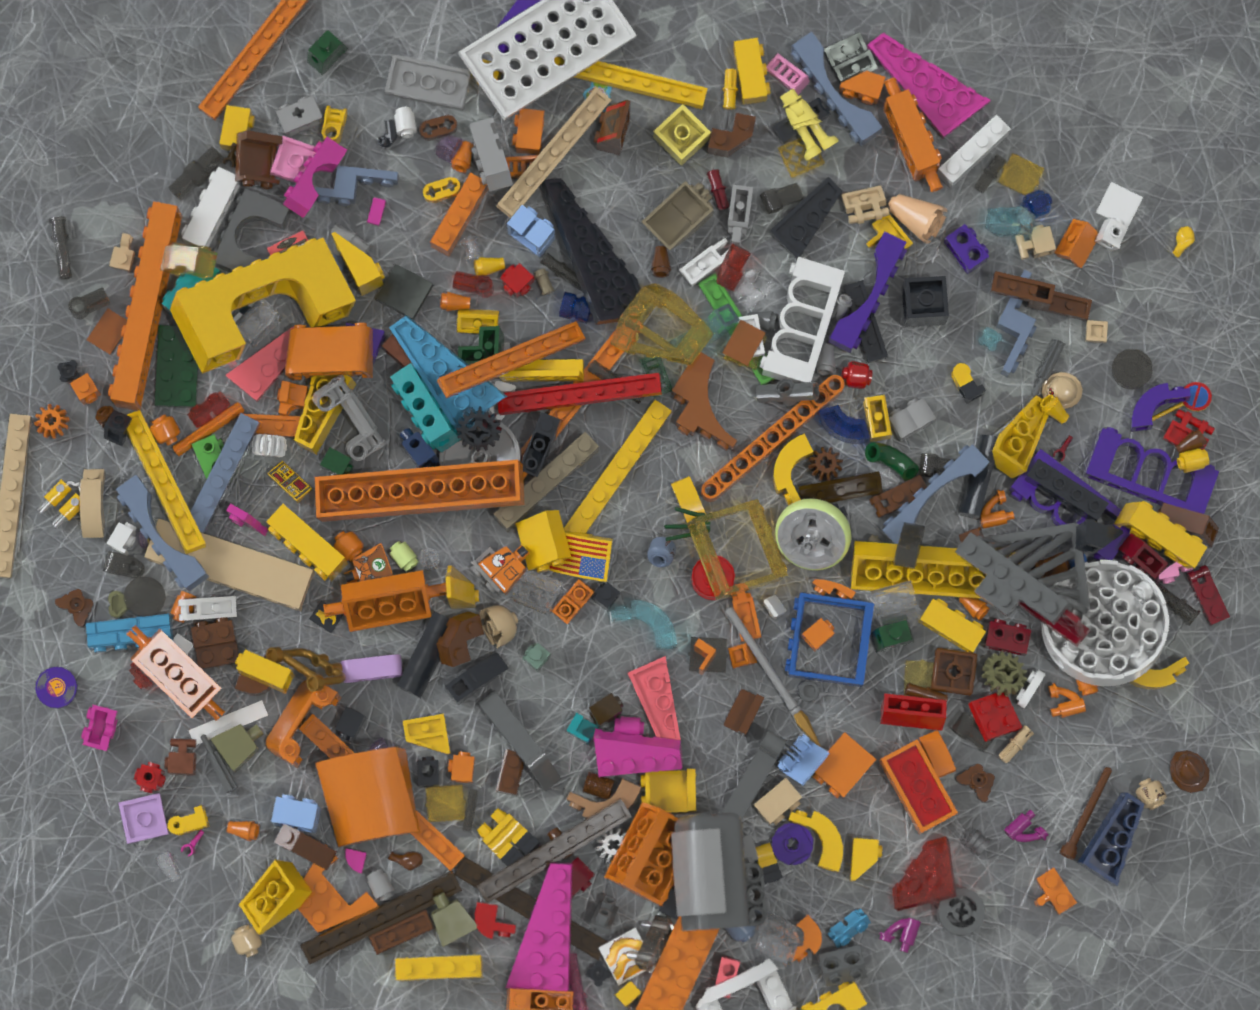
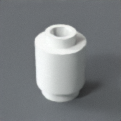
[394,107,417,139]

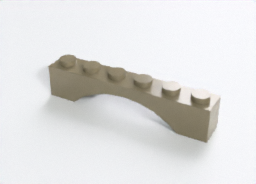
[493,432,599,532]

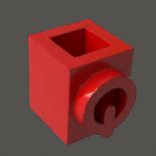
[500,263,534,298]

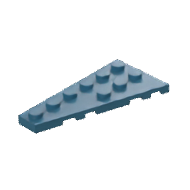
[389,316,507,431]

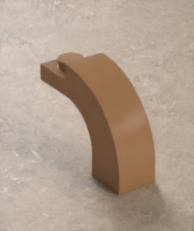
[567,779,641,819]

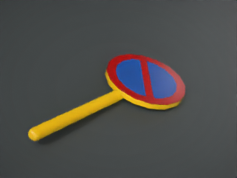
[1152,382,1212,421]

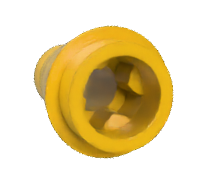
[474,257,505,277]
[1040,394,1069,424]

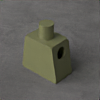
[210,724,264,773]
[431,892,477,947]

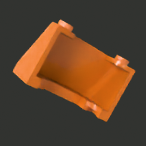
[285,323,373,381]
[265,680,341,769]

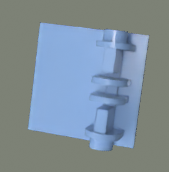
[777,734,830,785]

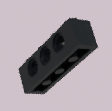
[1025,458,1109,521]

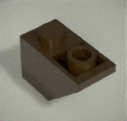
[588,693,623,728]

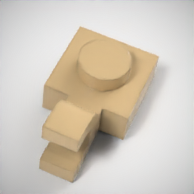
[109,233,135,272]

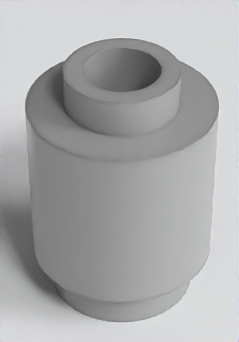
[367,869,395,902]

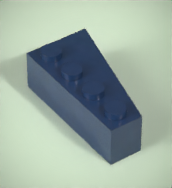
[1077,792,1145,886]

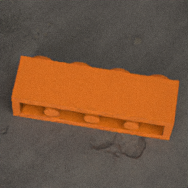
[430,172,489,257]

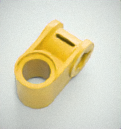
[322,105,348,144]

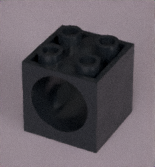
[901,276,949,328]

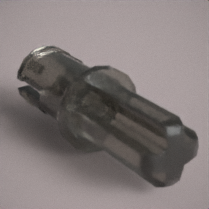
[975,155,1006,193]

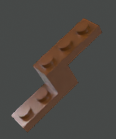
[990,271,1092,321]

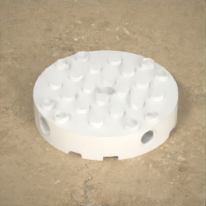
[1041,560,1169,686]

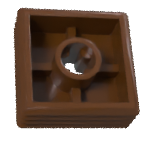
[931,648,978,696]

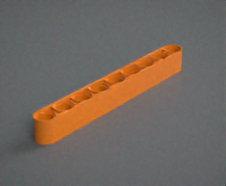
[701,375,844,502]

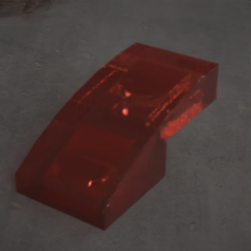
[716,243,751,291]

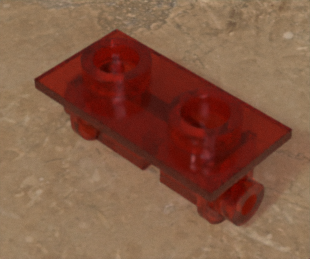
[187,391,231,428]

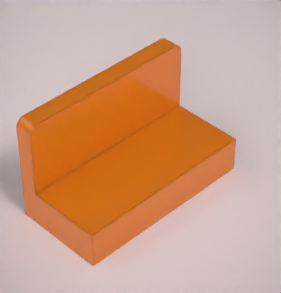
[1054,219,1099,268]
[694,639,716,675]

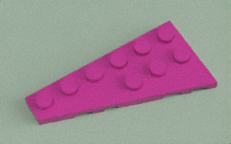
[867,33,991,139]
[506,863,573,991]

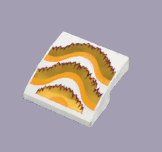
[599,928,655,986]

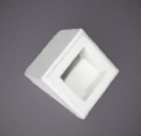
[763,595,786,620]

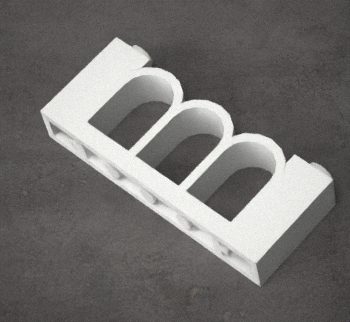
[760,257,845,383]

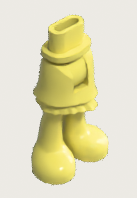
[780,88,839,161]

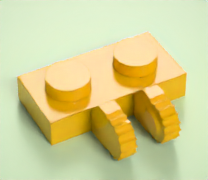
[866,215,913,249]

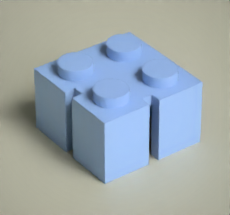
[507,205,555,257]
[271,794,321,834]

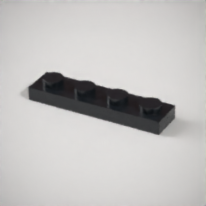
[843,280,888,364]

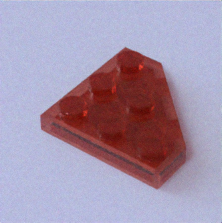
[892,836,957,911]

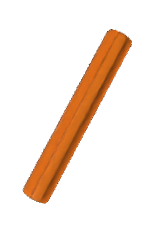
[172,402,244,456]

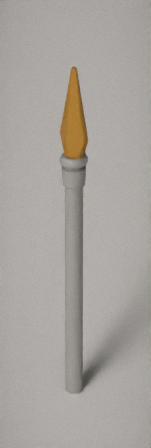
[725,607,820,747]

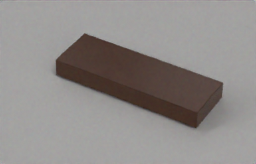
[368,909,435,955]

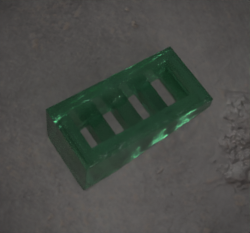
[639,352,672,398]

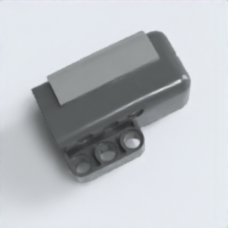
[671,812,766,931]

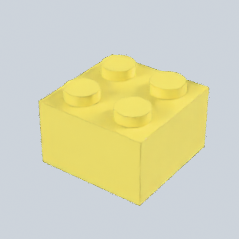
[653,104,711,166]

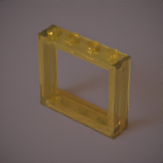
[687,499,788,601]

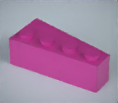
[594,729,683,777]

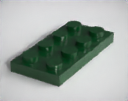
[155,325,199,408]

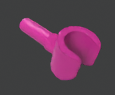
[181,829,205,857]

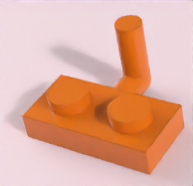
[1035,868,1077,915]

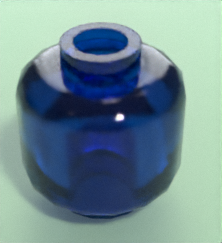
[1021,189,1053,219]

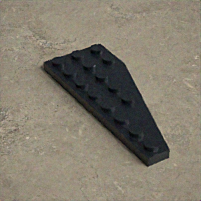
[541,178,651,325]

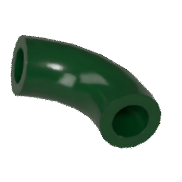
[865,442,919,481]

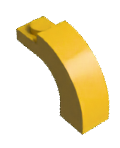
[773,434,814,506]
[1129,657,1190,690]
[788,810,843,873]

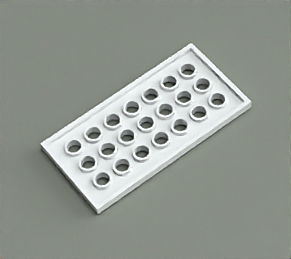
[458,0,637,120]

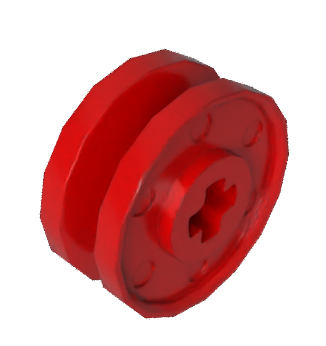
[691,555,735,601]

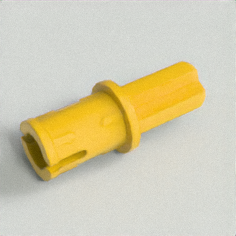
[722,68,738,110]

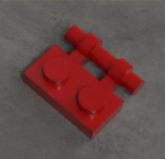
[1162,409,1215,450]

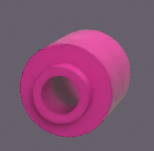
[614,716,644,735]

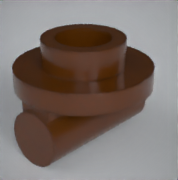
[95,406,114,428]

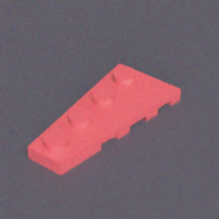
[225,326,294,402]

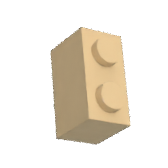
[753,778,802,825]

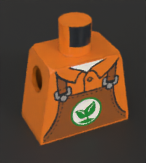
[344,543,393,584]

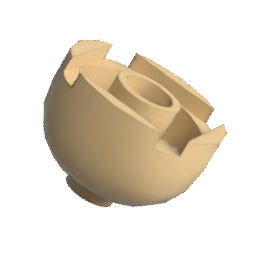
[480,605,518,648]

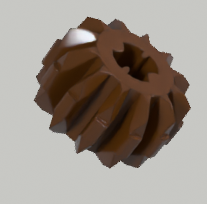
[808,447,843,481]

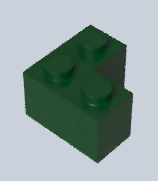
[458,326,505,365]

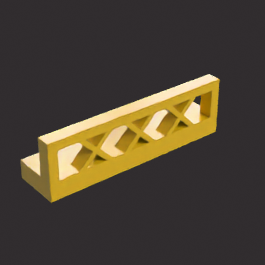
[499,359,584,382]

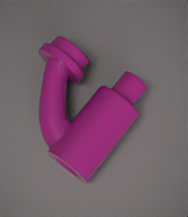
[1004,810,1049,842]
[879,917,921,953]

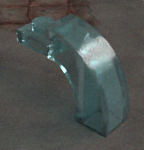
[667,303,740,361]
[611,600,677,650]

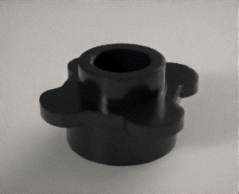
[57,360,80,383]
[586,961,611,987]

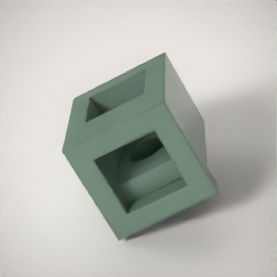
[522,643,551,672]

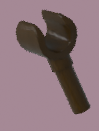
[223,143,237,168]

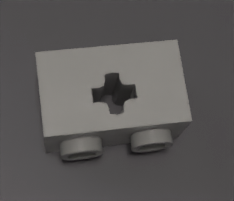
[276,96,324,138]

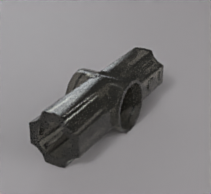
[168,146,224,201]

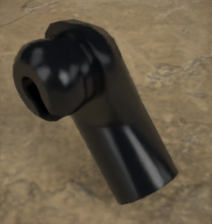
[377,120,397,148]

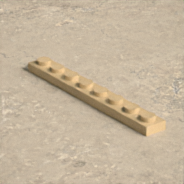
[496,87,611,218]
[0,414,32,579]

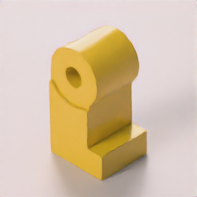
[168,805,210,835]

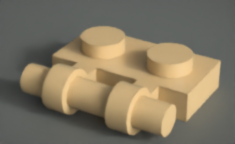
[842,185,890,224]

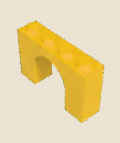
[395,955,483,982]

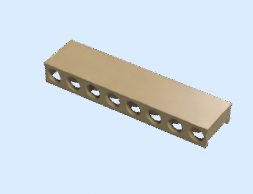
[144,519,315,612]

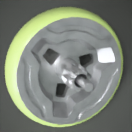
[775,499,851,570]

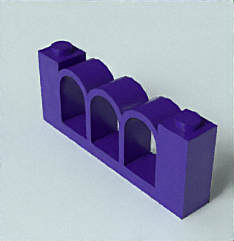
[1083,427,1219,514]
[1009,449,1130,562]

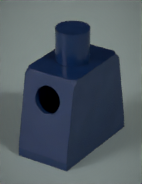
[400,428,440,468]

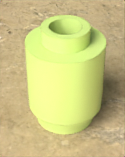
[389,541,419,572]

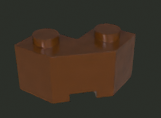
[708,113,756,158]
[437,611,484,667]

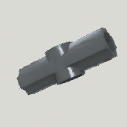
[756,379,820,406]

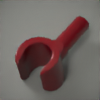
[1053,435,1073,462]

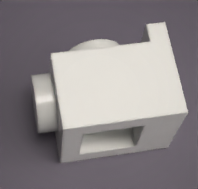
[1095,217,1128,251]
[106,522,137,556]

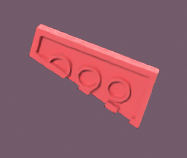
[628,656,681,740]

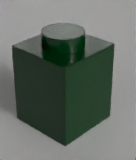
[320,447,354,475]

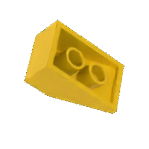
[331,232,385,296]
[239,860,312,935]

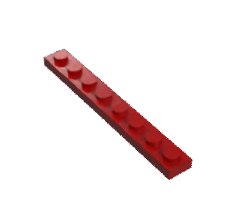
[498,373,662,416]

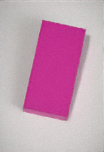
[367,197,386,226]

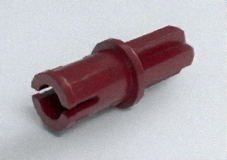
[707,169,729,210]

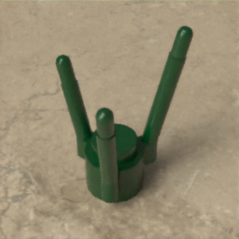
[664,507,711,541]

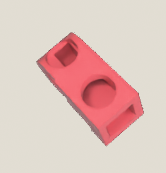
[715,956,740,999]

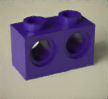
[944,224,989,275]

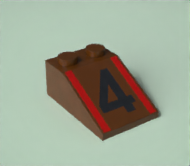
[594,100,631,156]

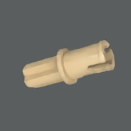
[999,725,1034,763]

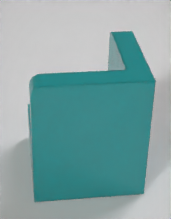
[566,713,597,744]

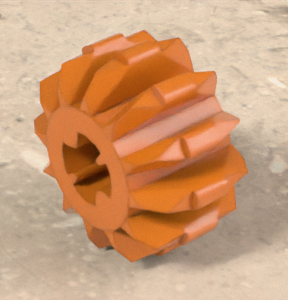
[34,404,70,439]

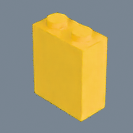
[516,510,571,573]
[235,649,295,694]

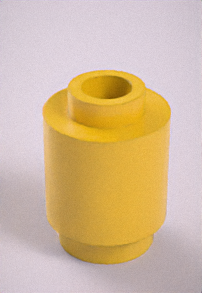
[1177,448,1209,473]

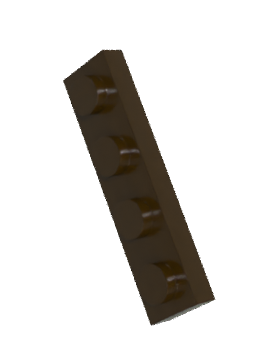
[798,471,883,503]

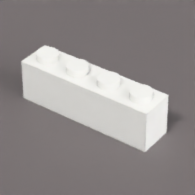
[937,115,1011,189]
[181,167,242,253]

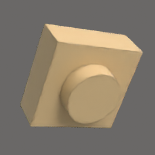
[1085,320,1108,343]

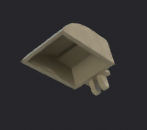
[642,181,714,251]

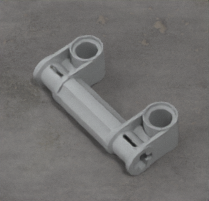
[313,375,387,461]

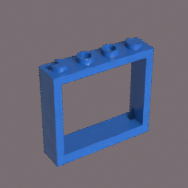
[785,593,874,687]

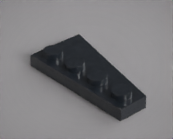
[769,177,842,260]

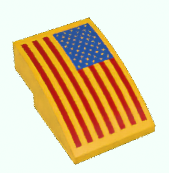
[549,531,613,582]

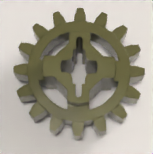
[982,651,1027,697]

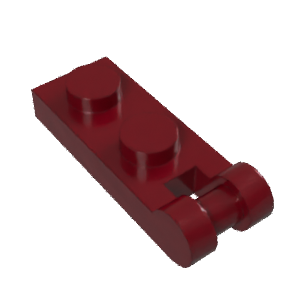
[1186,565,1230,626]

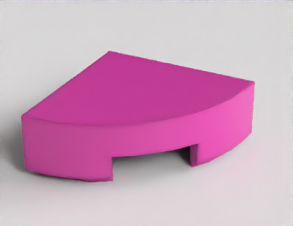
[345,849,367,874]

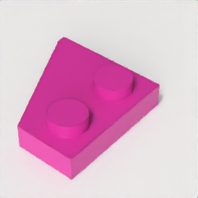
[226,504,269,536]

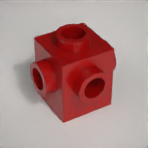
[134,762,166,794]

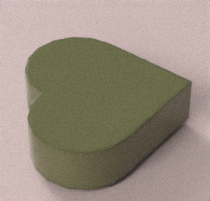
[108,591,134,618]

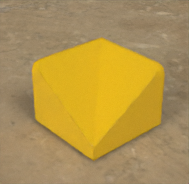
[615,982,641,1007]

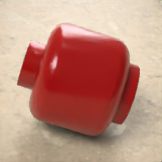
[841,361,873,390]

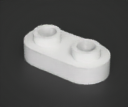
[1016,669,1046,708]

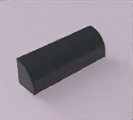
[958,435,998,520]
[397,611,449,699]

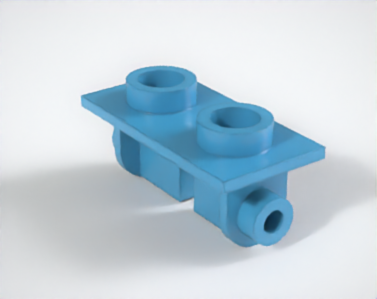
[827,908,871,948]

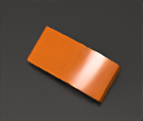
[552,579,595,624]
[812,579,856,600]
[919,730,956,778]

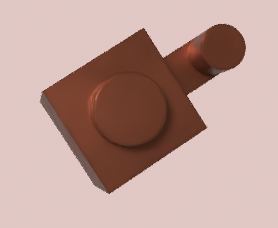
[165,738,197,776]

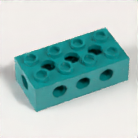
[390,363,462,453]

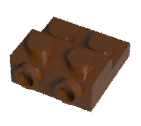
[191,617,239,669]

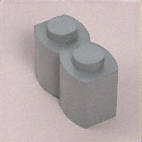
[889,398,937,442]

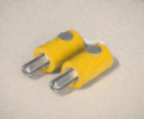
[37,479,80,528]

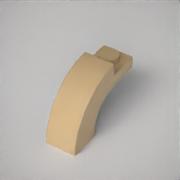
[80,469,105,538]

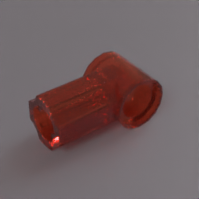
[452,271,494,298]

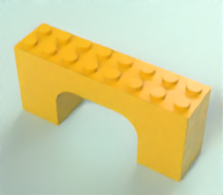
[170,238,356,374]

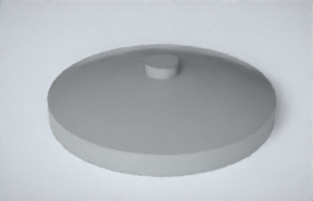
[439,418,522,466]

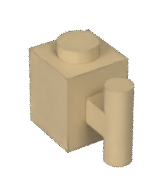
[1015,225,1056,260]

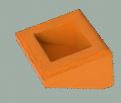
[728,643,757,668]

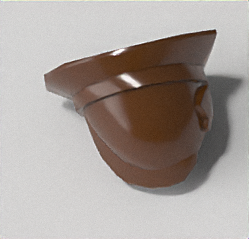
[1170,750,1210,793]

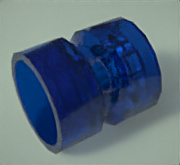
[559,291,590,324]

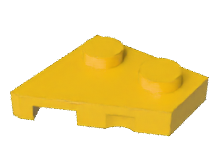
[403,714,451,754]

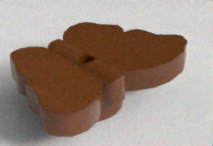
[55,589,94,628]
[955,764,995,803]

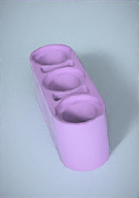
[341,654,403,683]

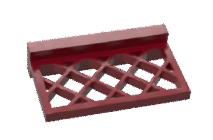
[1019,601,1090,647]

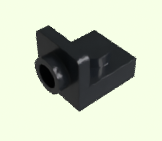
[104,410,132,446]

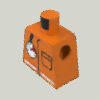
[478,545,530,595]

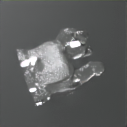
[731,269,775,312]

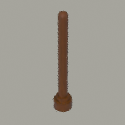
[1059,767,1112,860]

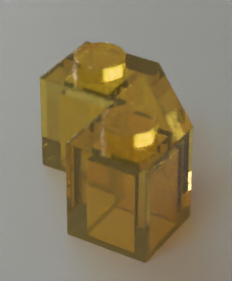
[160,243,218,279]

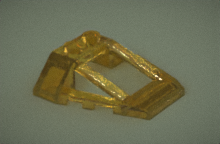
[611,283,713,365]

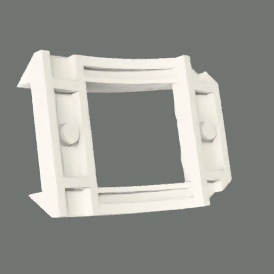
[696,959,796,1010]

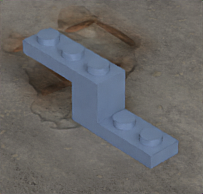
[294,166,399,206]
[996,270,1037,377]

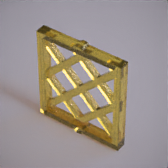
[778,134,825,178]

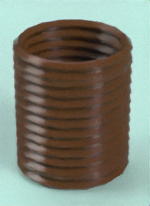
[583,771,615,800]

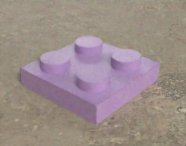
[119,793,169,844]

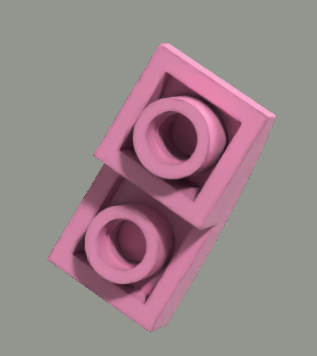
[1156,562,1193,584]

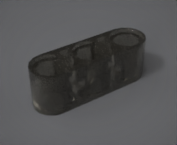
[894,522,925,569]

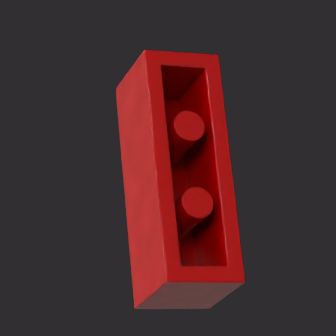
[880,693,947,731]

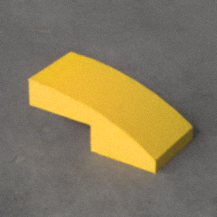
[671,476,707,524]

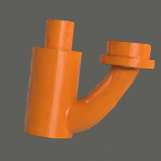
[980,490,1015,529]
[1048,683,1086,718]

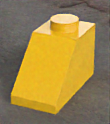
[850,838,882,882]

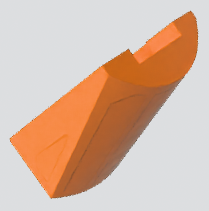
[315,747,419,847]

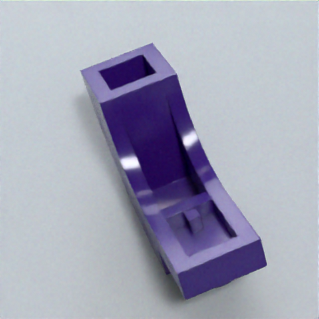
[1131,383,1191,432]

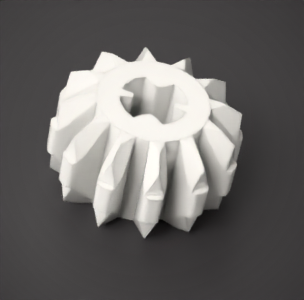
[251,434,287,458]
[596,828,626,863]

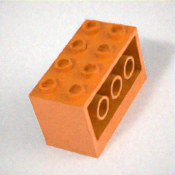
[604,802,679,906]

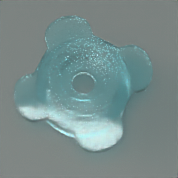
[978,327,1003,351]

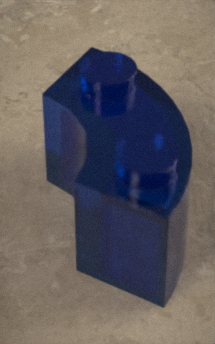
[817,405,870,444]

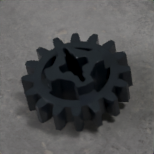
[456,406,502,452]

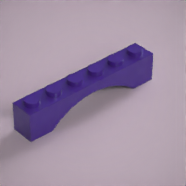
[828,231,907,353]

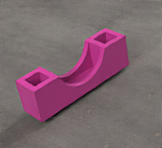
[283,137,347,218]

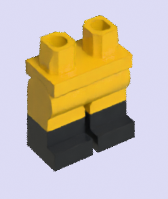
[477,808,540,866]

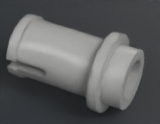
[831,294,852,321]

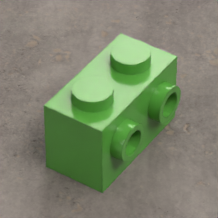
[192,435,224,479]

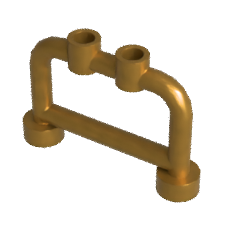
[266,647,346,692]

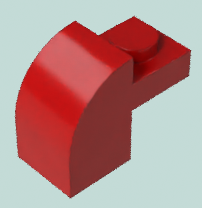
[475,902,517,940]

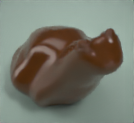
[388,852,423,871]

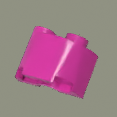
[81,705,118,751]

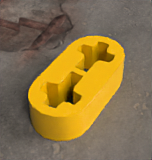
[423,177,461,203]

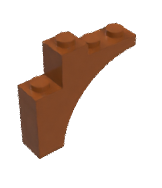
[671,350,737,451]

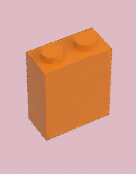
[812,732,877,799]

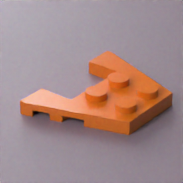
[298,844,379,933]

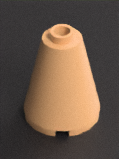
[888,194,947,244]

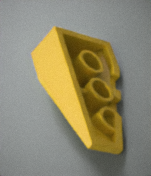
[992,395,1049,478]
[446,565,479,609]

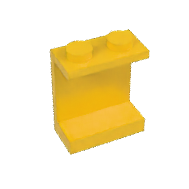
[641,769,696,813]

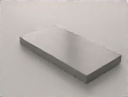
[384,54,472,111]

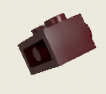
[1119,533,1168,579]
[984,619,1031,656]

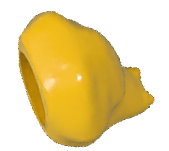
[1172,226,1195,258]

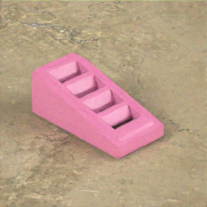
[766,54,810,95]

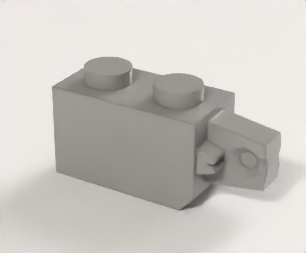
[727,185,753,245]

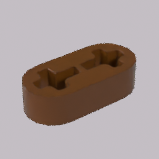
[419,115,457,141]

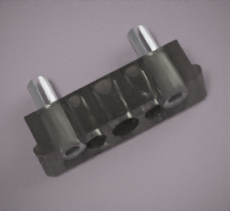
[626,915,674,973]

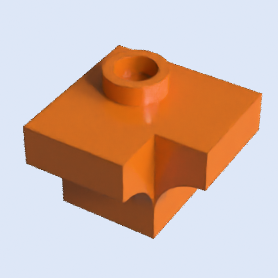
[277,381,309,416]

